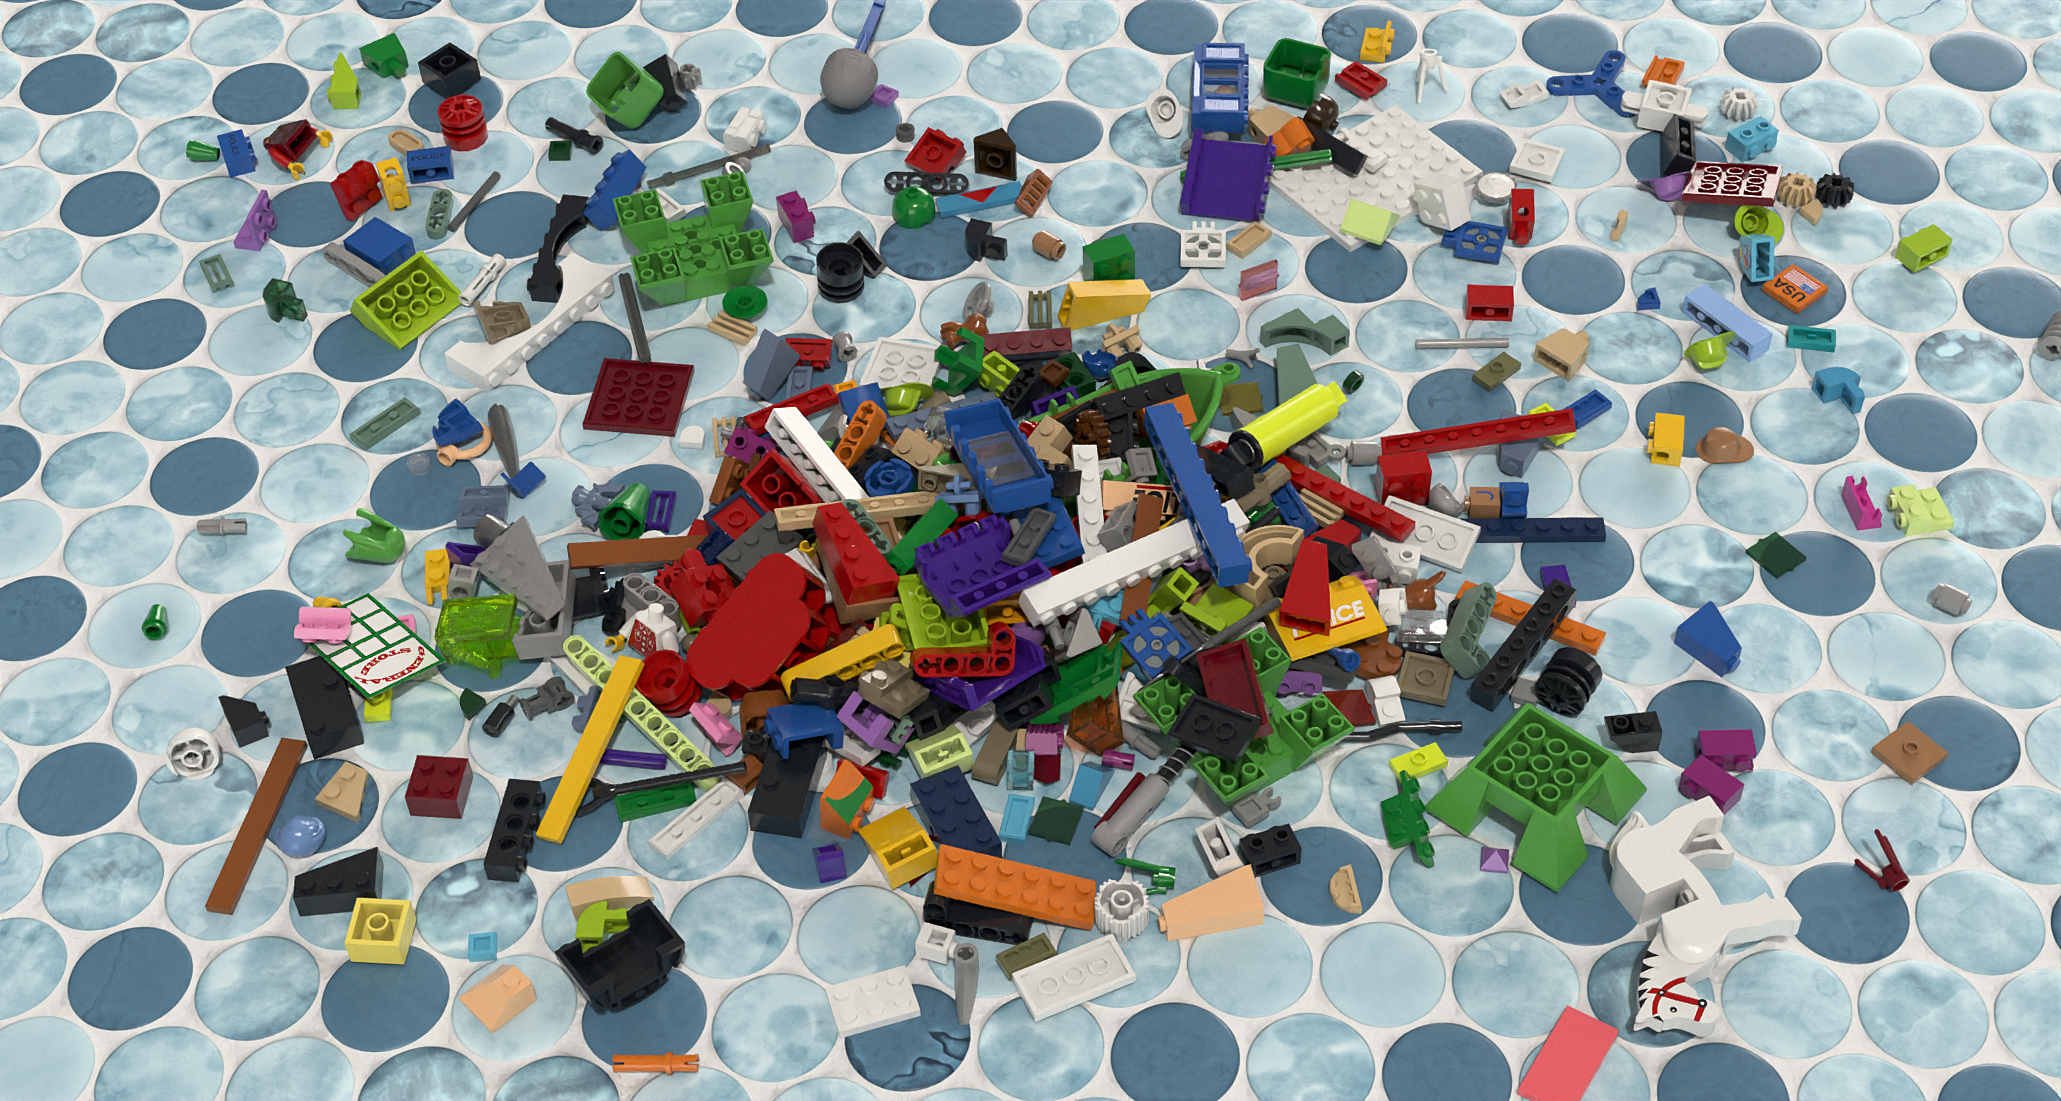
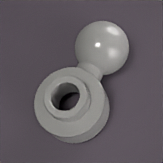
[722,157,752,175]

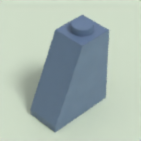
[742,329,801,401]
[1499,409,1545,478]

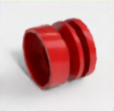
[437,95,488,152]
[636,649,702,717]

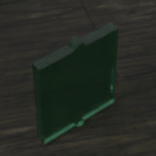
[1745,531,1807,579]
[1028,796,1084,846]

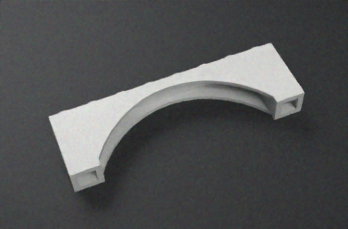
[444,252,615,393]

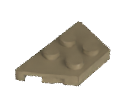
[473,301,531,343]

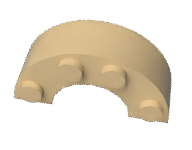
[1230,525,1304,611]

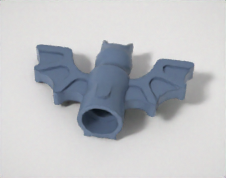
[571,480,625,529]

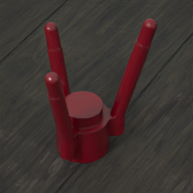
[1854,829,1910,892]

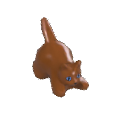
[940,313,989,350]
[1389,570,1446,617]

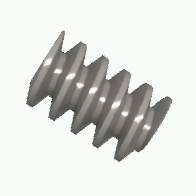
[2038,312,2061,360]

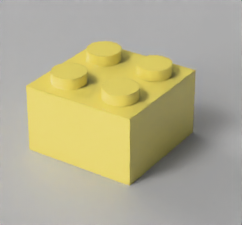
[344,898,416,965]

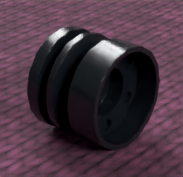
[816,242,864,303]
[1534,647,1603,717]

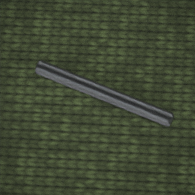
[618,272,652,364]

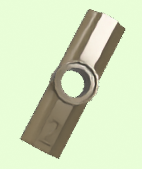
[1226,463,1291,514]

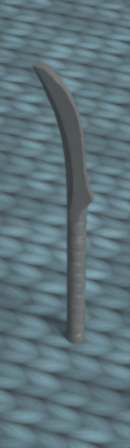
[1137,597,1281,692]

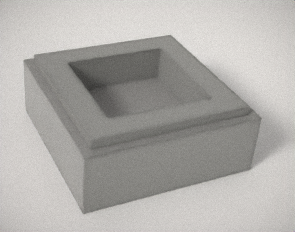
[1511,677,1539,707]

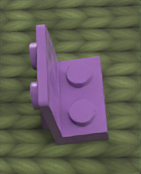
[233,190,277,251]

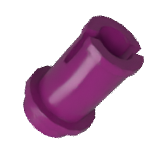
[1102,748,1135,771]

